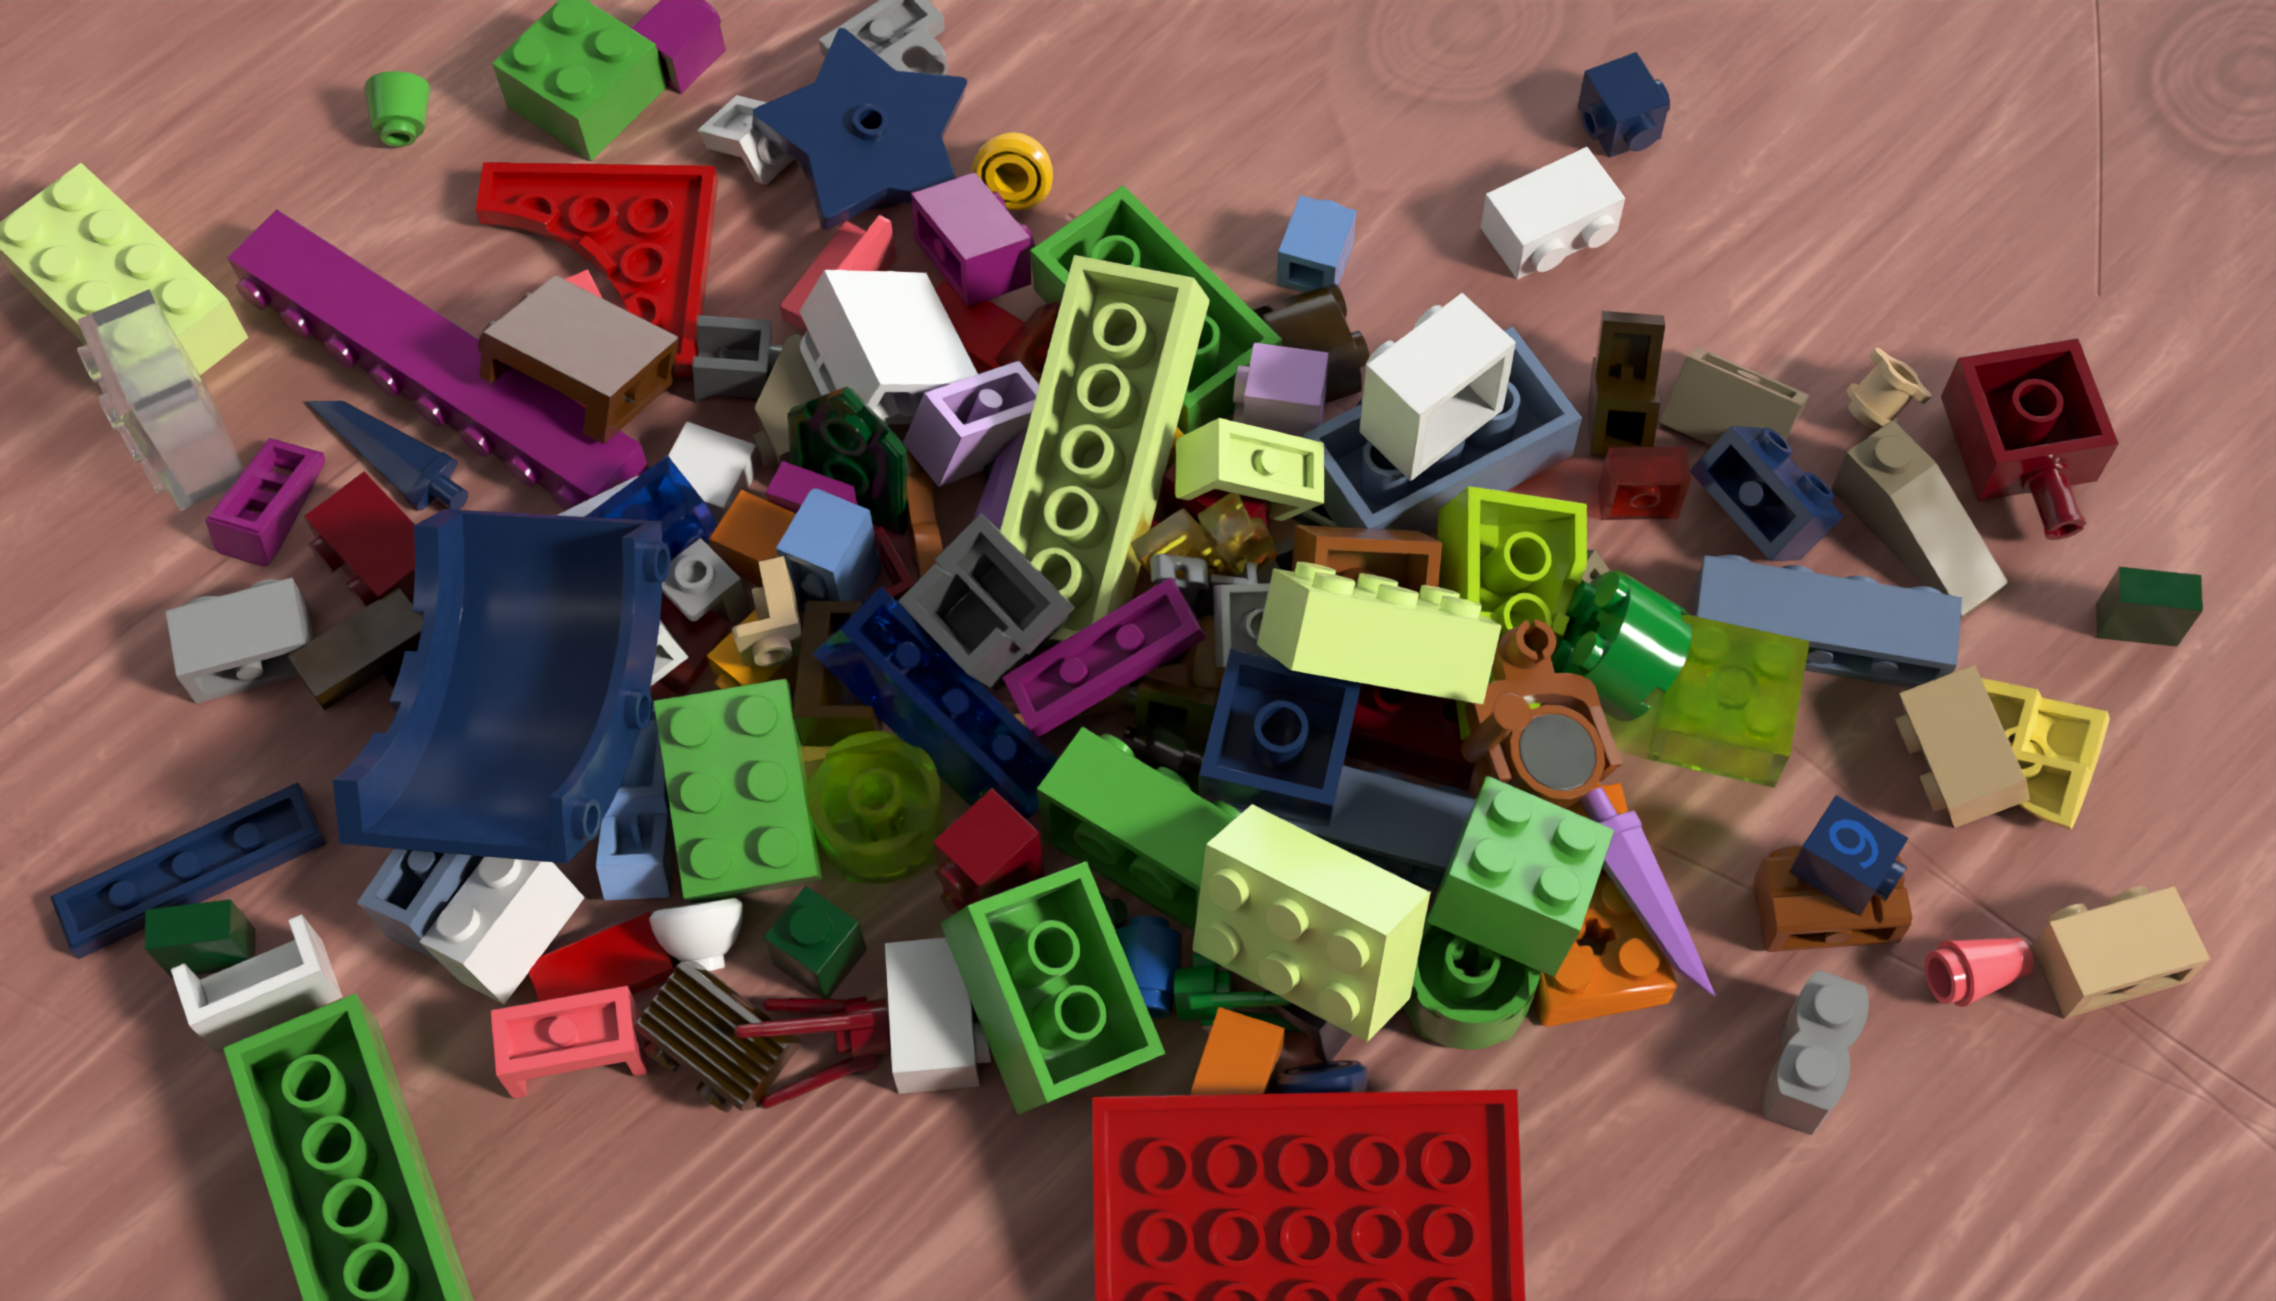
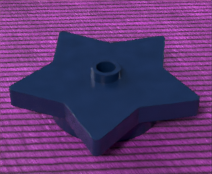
[752,28,967,230]

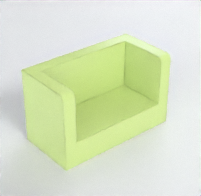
[1175,418,1324,521]

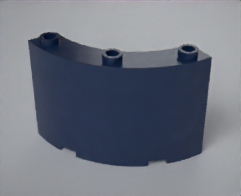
[333,509,670,864]

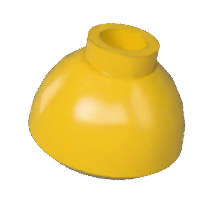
[971,132,1053,211]

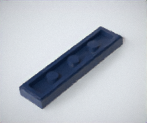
[50,782,327,959]

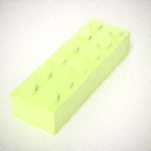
[1000,255,1210,647]

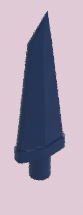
[306,401,468,511]

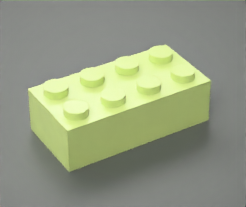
[0,163,248,412]

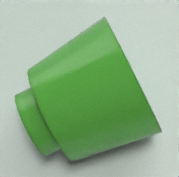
[364,71,431,147]

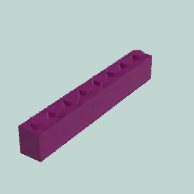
[227,209,651,511]

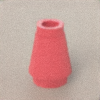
[1924,937,2034,1007]

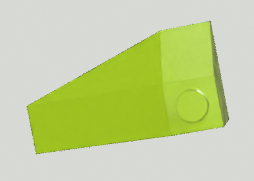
[1438,486,1587,740]

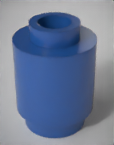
[1115,916,1182,1019]

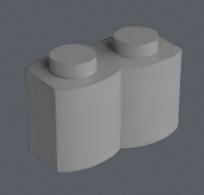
[1762,970,1869,1135]

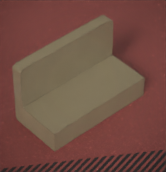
[1660,347,1810,446]

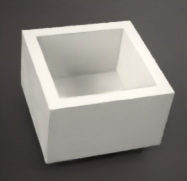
[1359,293,1516,481]

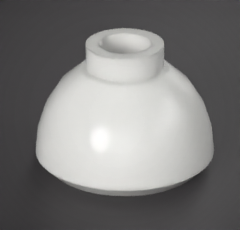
[649,897,743,971]

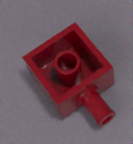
[1941,338,2119,540]

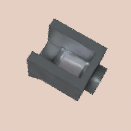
[693,315,783,403]

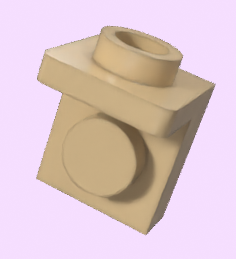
[732,556,803,667]

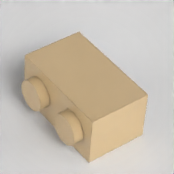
[1895,664,2030,828]
[2031,886,2210,1019]

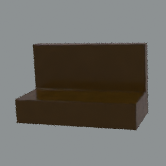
[288,587,423,711]

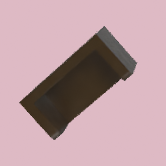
[793,601,892,747]

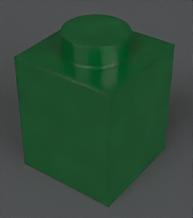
[764,885,867,999]

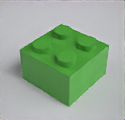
[492,0,667,161]
[1426,776,1614,977]

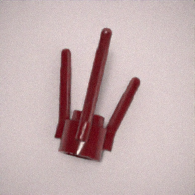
[734,996,891,1109]

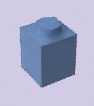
[1276,195,1357,293]

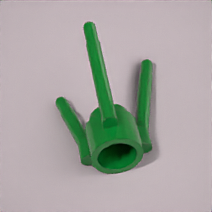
[1174,953,1303,1032]

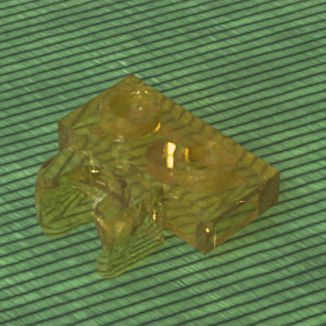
[1130,493,1278,623]

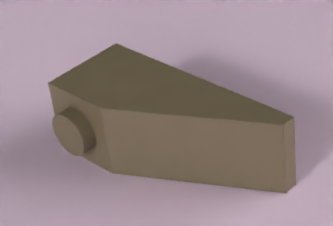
[1831,420,2008,620]

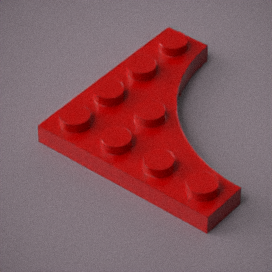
[475,162,718,377]

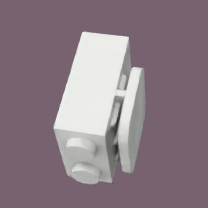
[799,270,978,424]

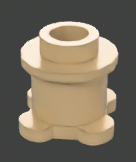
[1847,347,1932,430]

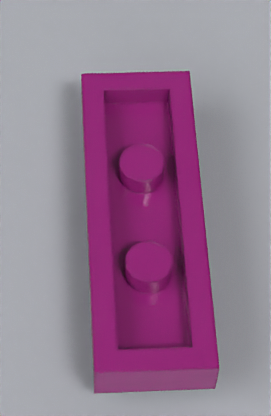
[1002,577,1207,738]

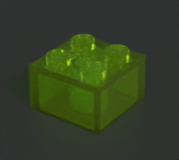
[1647,615,1810,788]

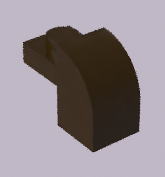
[1588,311,1665,459]

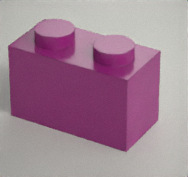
[911,172,1035,307]

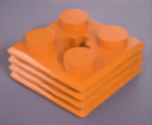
[1534,872,1677,1027]

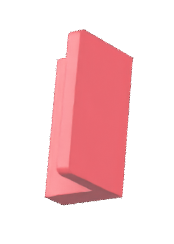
[779,215,897,331]

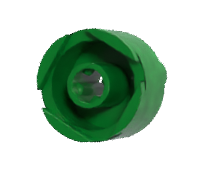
[1551,570,1692,721]

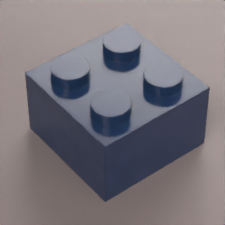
[1199,649,1361,827]

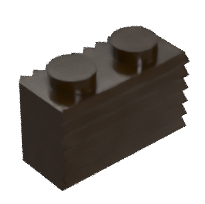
[633,961,802,1113]

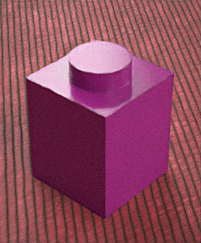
[631,0,726,94]

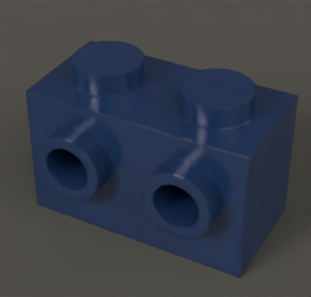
[1689,426,1844,561]

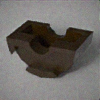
[1253,283,1370,404]
[1121,676,1219,796]

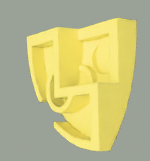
[1981,678,2110,830]

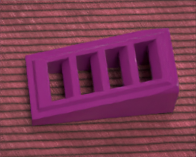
[205,438,326,567]

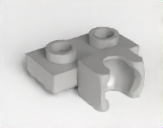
[819,0,948,75]

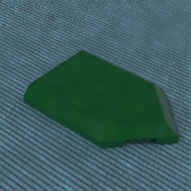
[787,386,908,535]

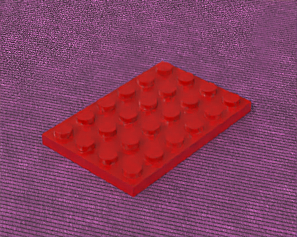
[1092,1089,1526,1301]

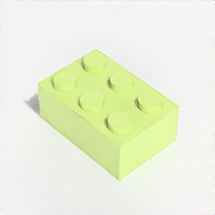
[1257,562,1502,704]
[1192,804,1430,1042]

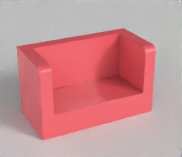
[490,986,648,1099]

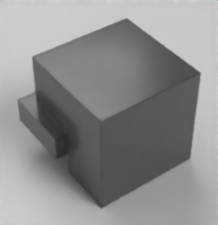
[898,513,1075,691]

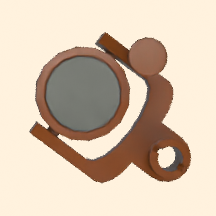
[1461,619,1622,810]

